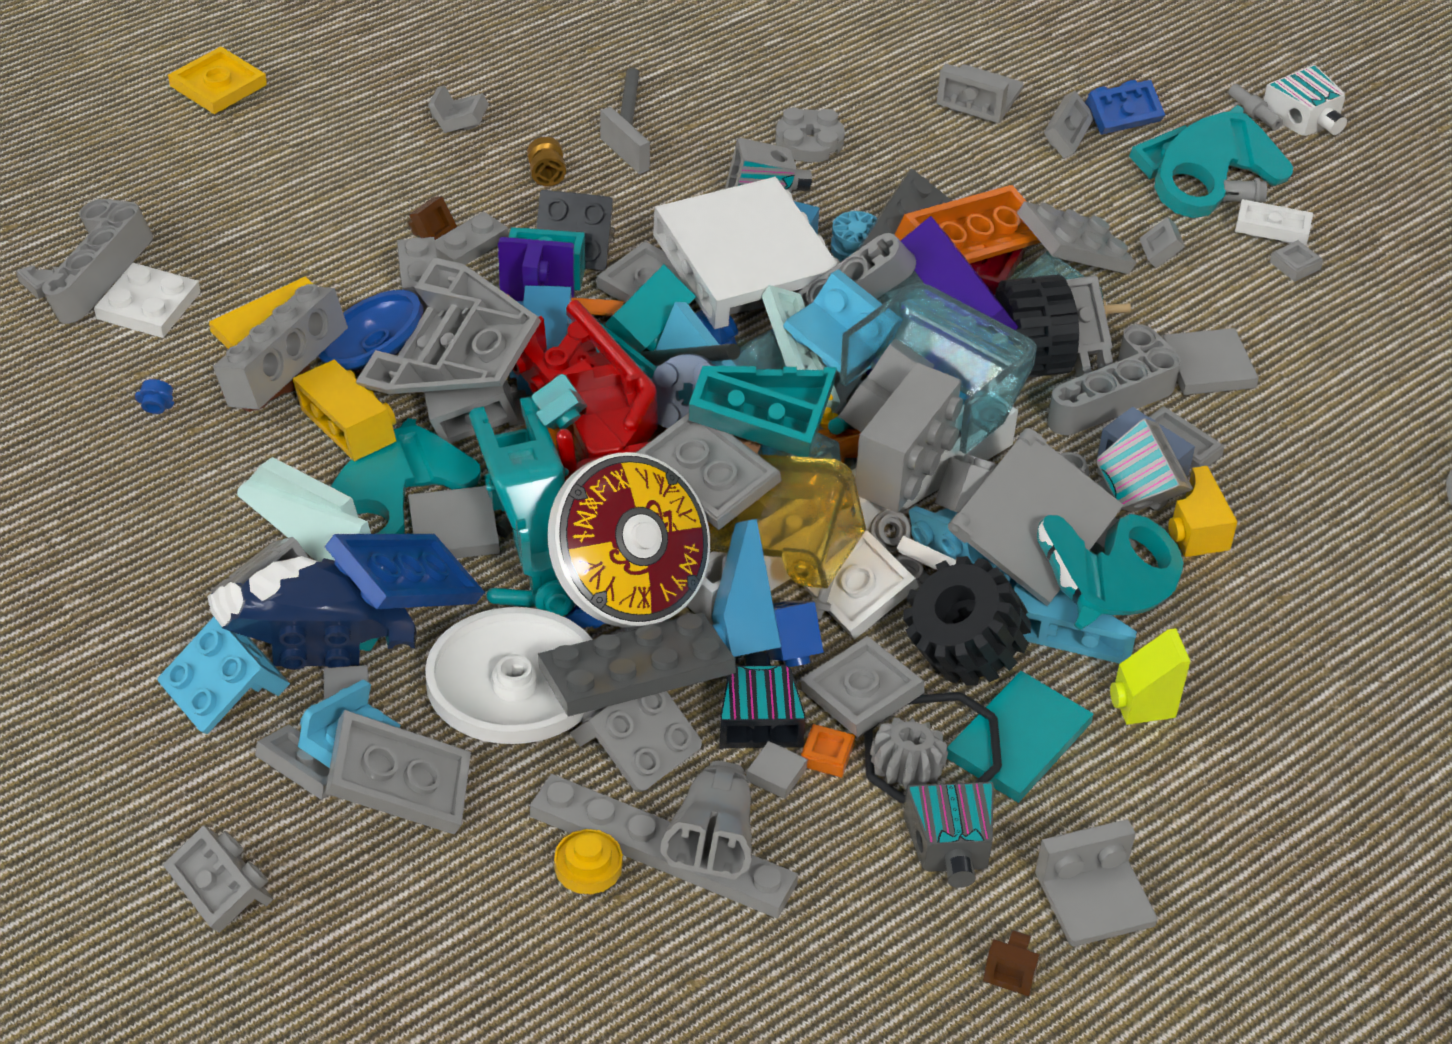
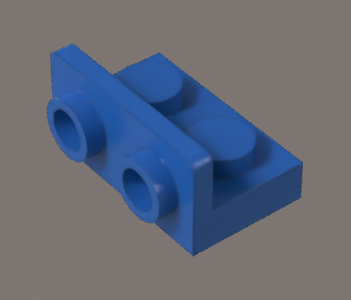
[1085,80,1165,135]

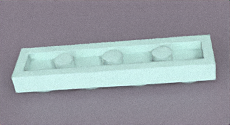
[761,285,840,413]

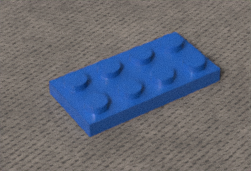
[324,534,485,609]

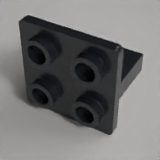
[536,190,615,270]

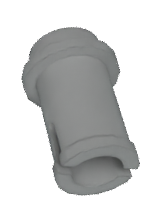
[1222,177,1267,202]

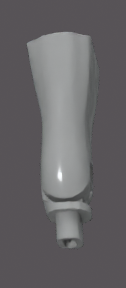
[660,761,752,880]

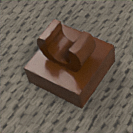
[407,196,457,240]
[983,930,1040,996]

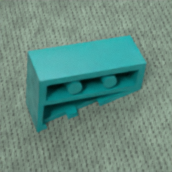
[689,366,837,459]

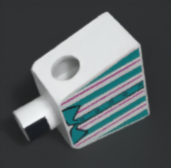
[1264,65,1347,136]

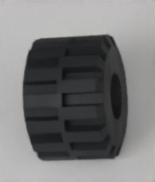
[995,274,1079,379]
[903,556,1031,686]

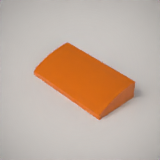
[894,185,1041,263]

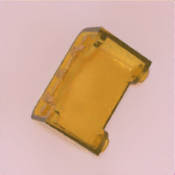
[707,454,866,588]

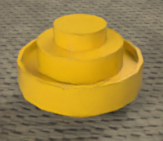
[554,829,623,895]

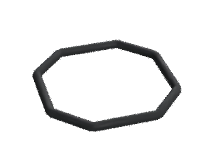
[864,692,1002,803]

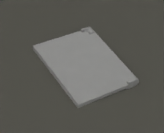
[948,428,1123,606]

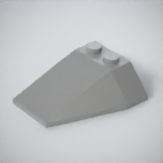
[356,257,541,394]

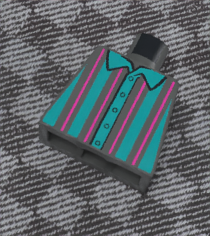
[903,782,994,888]

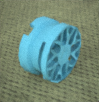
[831,211,877,262]

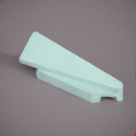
[237,457,371,562]

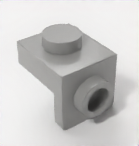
[428,85,489,133]

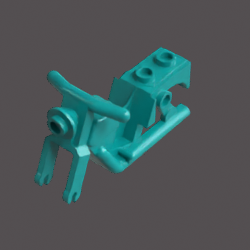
[469,397,575,616]

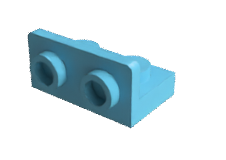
[909,506,985,564]
[298,679,401,768]

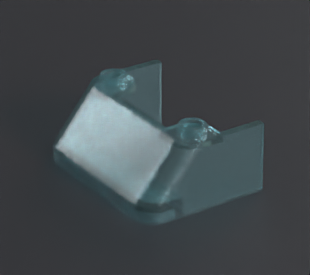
[840,284,1037,454]

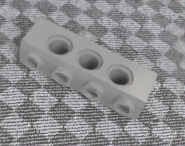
[213,284,348,410]

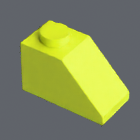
[1110,628,1191,725]

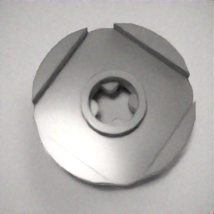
[775,107,845,162]

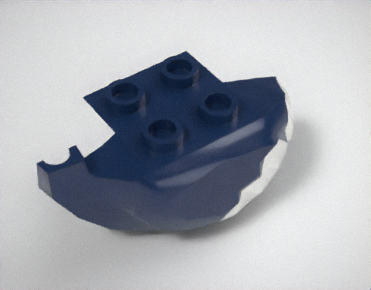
[207,556,417,670]

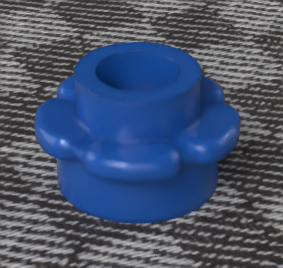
[135,379,174,414]

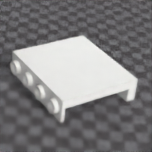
[653,177,840,329]

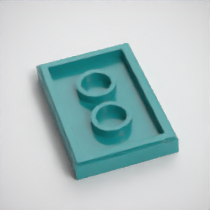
[946,671,1094,803]

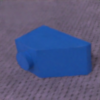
[765,600,824,667]

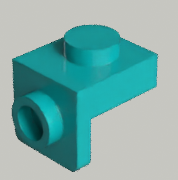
[532,374,587,430]

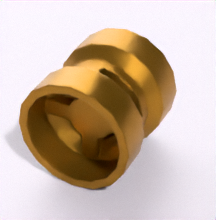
[527,137,566,186]

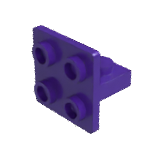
[498,237,575,301]

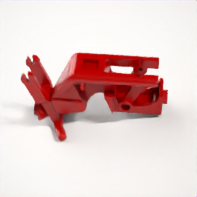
[512,300,658,482]

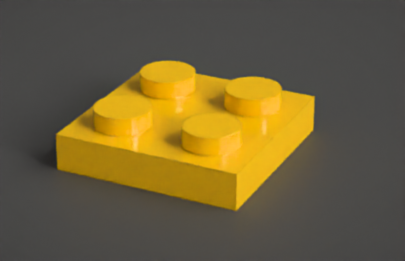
[168,46,267,114]

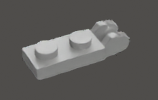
[1067,275,1113,377]

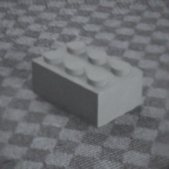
[854,362,963,513]

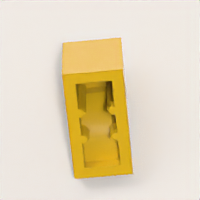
[1168,466,1238,557]

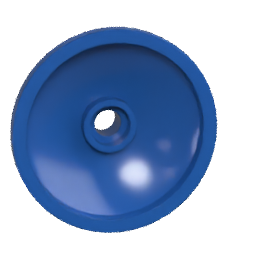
[318,290,423,371]

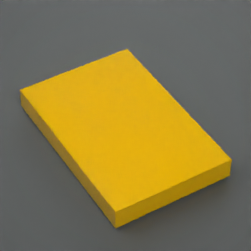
[209,276,344,349]

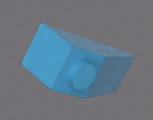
[711,519,781,657]

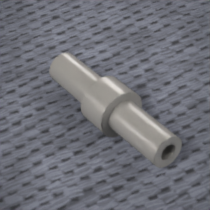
[1228,84,1283,131]

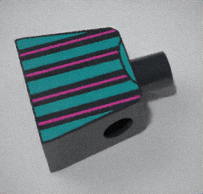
[719,652,806,749]

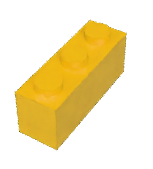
[293,359,396,461]

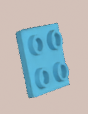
[783,269,898,374]
[158,617,290,734]

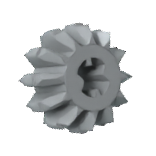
[870,717,948,790]

